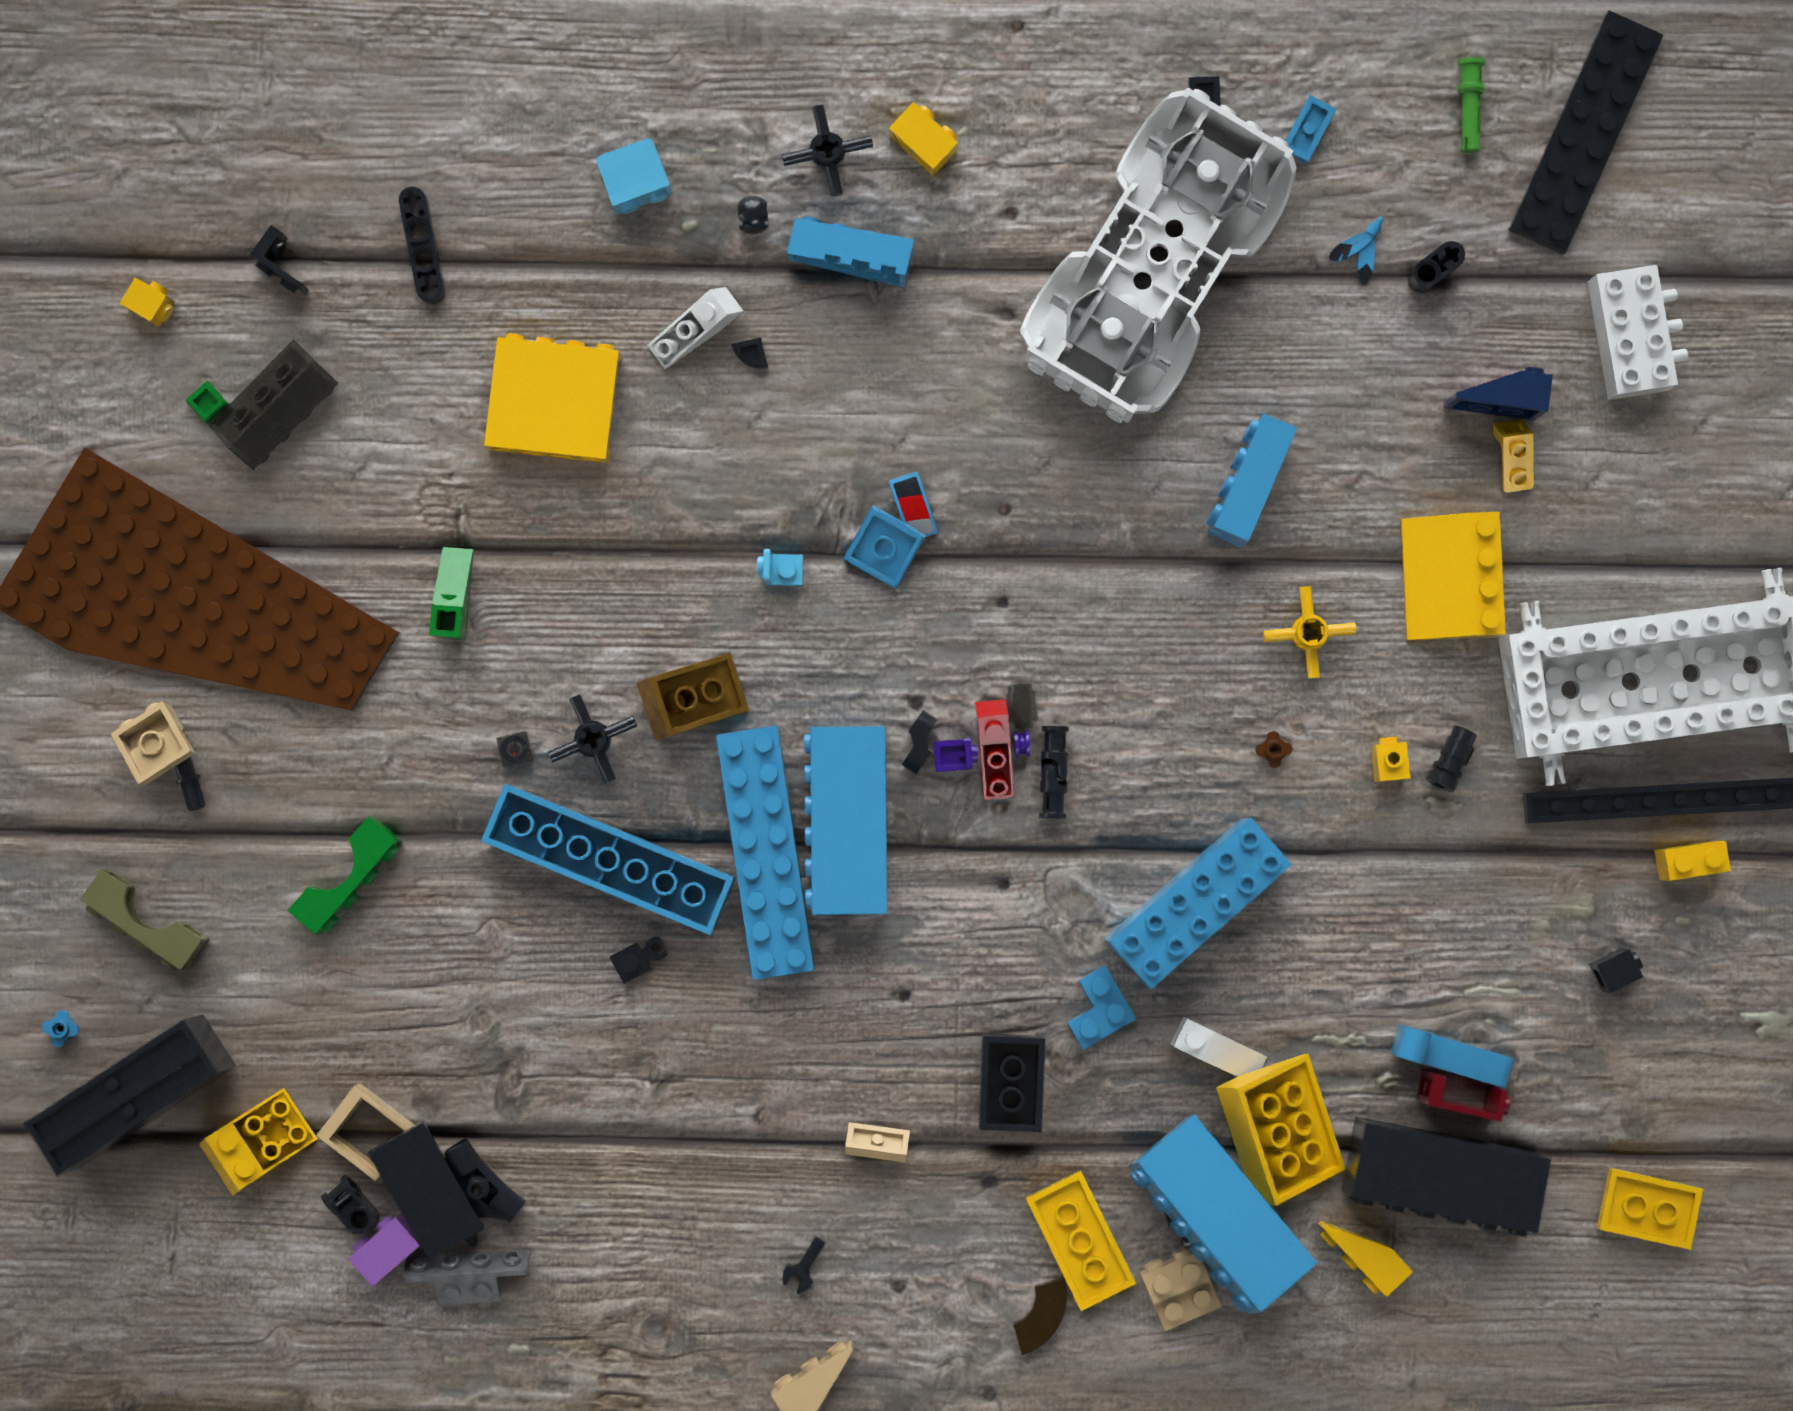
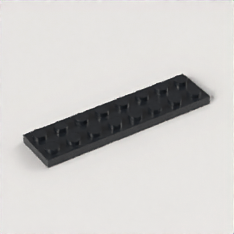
[1508,10,1664,255]

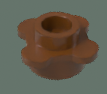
[1256,731,1293,768]

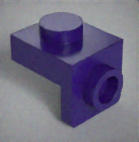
[933,738,978,772]

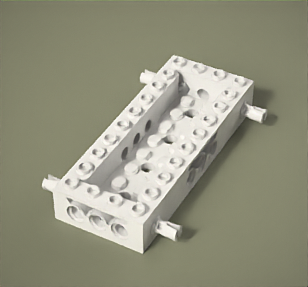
[1498,568,1793,786]

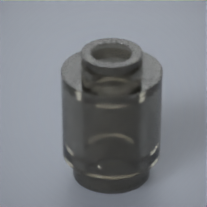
[1005,684,1039,729]

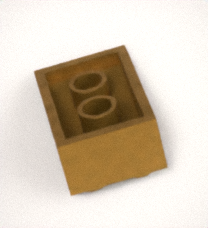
[636,653,749,741]

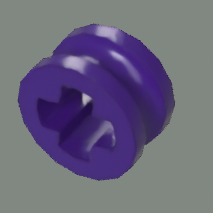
[1013,730,1031,758]

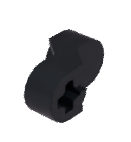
[902,710,938,775]

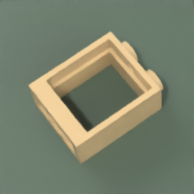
[316,1083,415,1181]

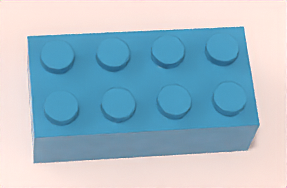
[1206,413,1297,548]

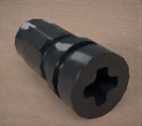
[1426,725,1477,793]

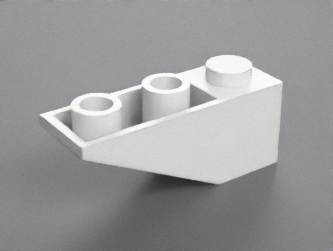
[648,287,743,369]

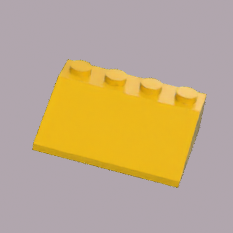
[1401,512,1506,641]
[1216,1054,1346,1206]

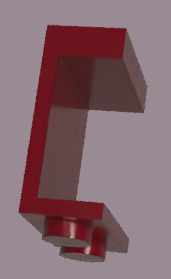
[1416,1069,1510,1122]

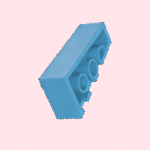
[787,216,914,288]

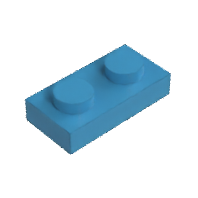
[1285,95,1336,165]

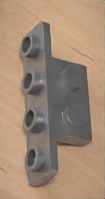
[403,1250,530,1305]

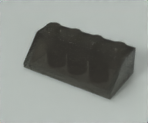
[209,339,338,470]

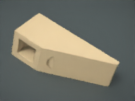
[771,1340,854,1411]

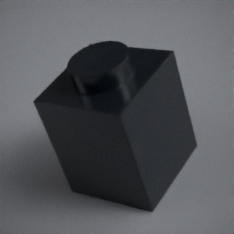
[1589,948,1643,993]

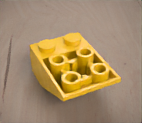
[199,1088,317,1196]

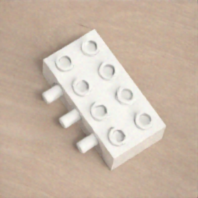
[1587,265,1688,400]

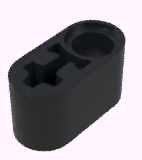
[1408,241,1465,293]

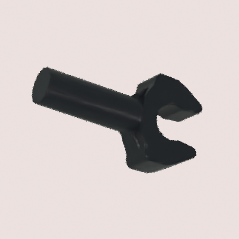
[783,1236,826,1294]

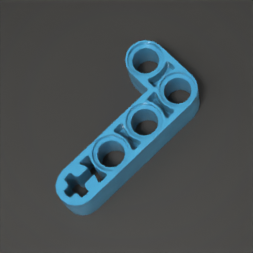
[1390,1024,1515,1088]

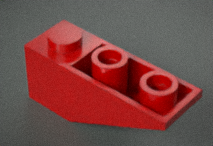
[975,699,1015,800]

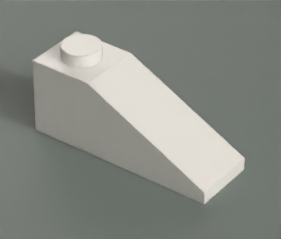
[1170,1017,1267,1077]

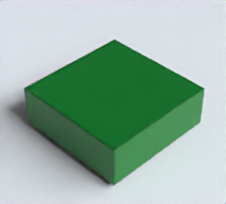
[185,380,230,424]

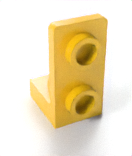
[1493,419,1534,493]

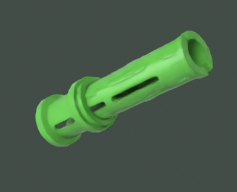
[1458,57,1485,153]

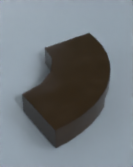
[1013,1277,1067,1355]

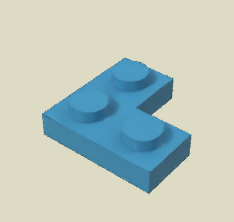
[1067,965,1137,1050]

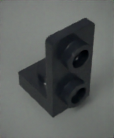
[250,225,309,295]

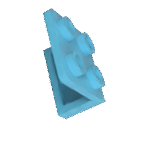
[596,138,673,215]

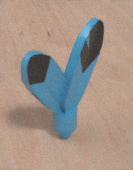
[1329,217,1383,282]

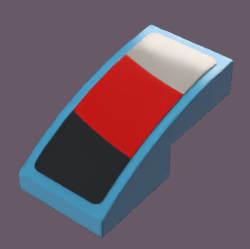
[889,471,938,537]

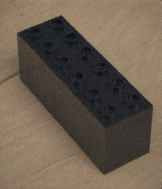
[23,1015,236,1177]
[1342,1116,1551,1237]

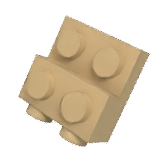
[111,701,195,786]
[1140,1246,1222,1331]

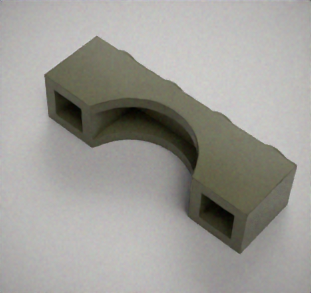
[80,869,210,971]

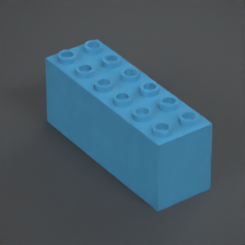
[804,726,887,915]
[1104,817,1292,989]
[1128,1114,1317,1314]

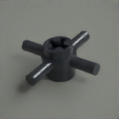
[782,105,873,197]
[548,694,638,784]

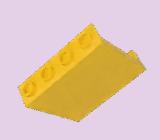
[484,333,622,463]

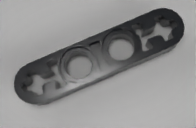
[399,187,445,304]

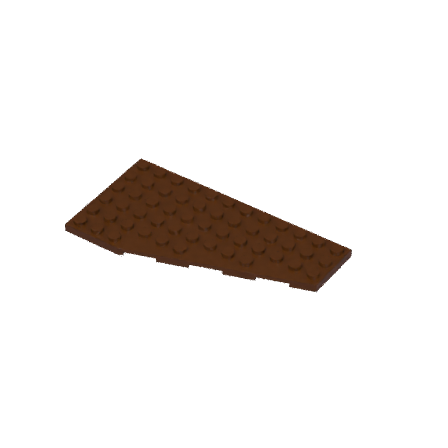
[0,447,400,711]

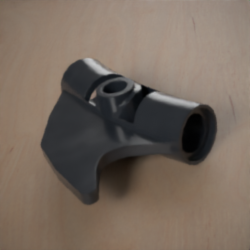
[443,1138,526,1247]

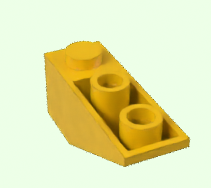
[1318,1220,1413,1297]

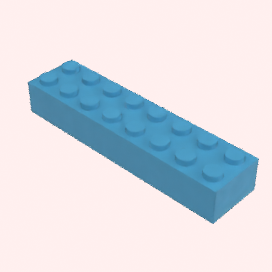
[716,725,815,980]
[481,784,736,935]

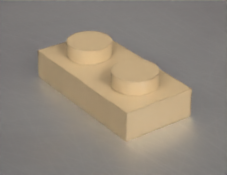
[844,1122,910,1163]

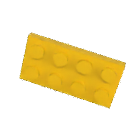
[1025,1170,1137,1311]

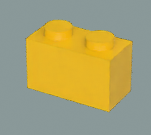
[889,102,958,176]
[1654,840,1731,881]

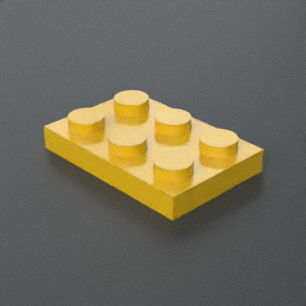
[1597,1167,1703,1250]

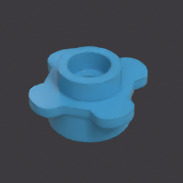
[42,1010,79,1047]

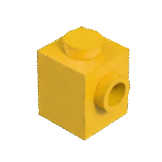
[120,277,175,327]
[1371,737,1411,782]

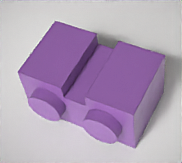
[348,1213,420,1287]

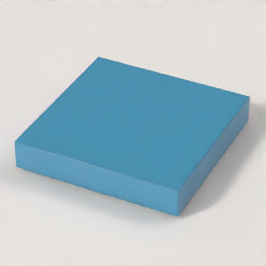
[843,505,926,589]

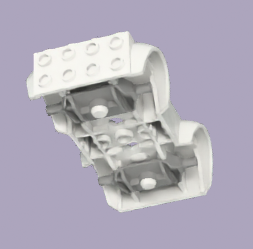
[1020,87,1296,423]

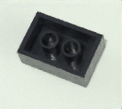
[978,1033,1045,1132]

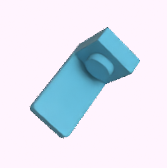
[757,549,803,586]

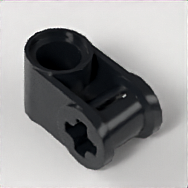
[321,1175,379,1235]

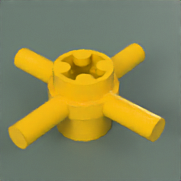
[1263,586,1356,679]

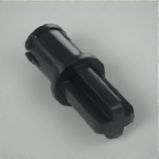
[175,757,206,811]

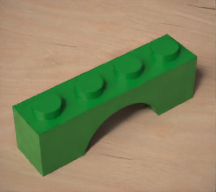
[287,816,402,935]

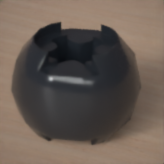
[738,195,768,235]

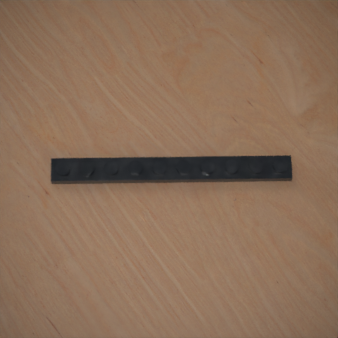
[1523,778,1793,824]

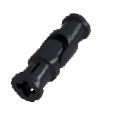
[1039,726,1069,819]

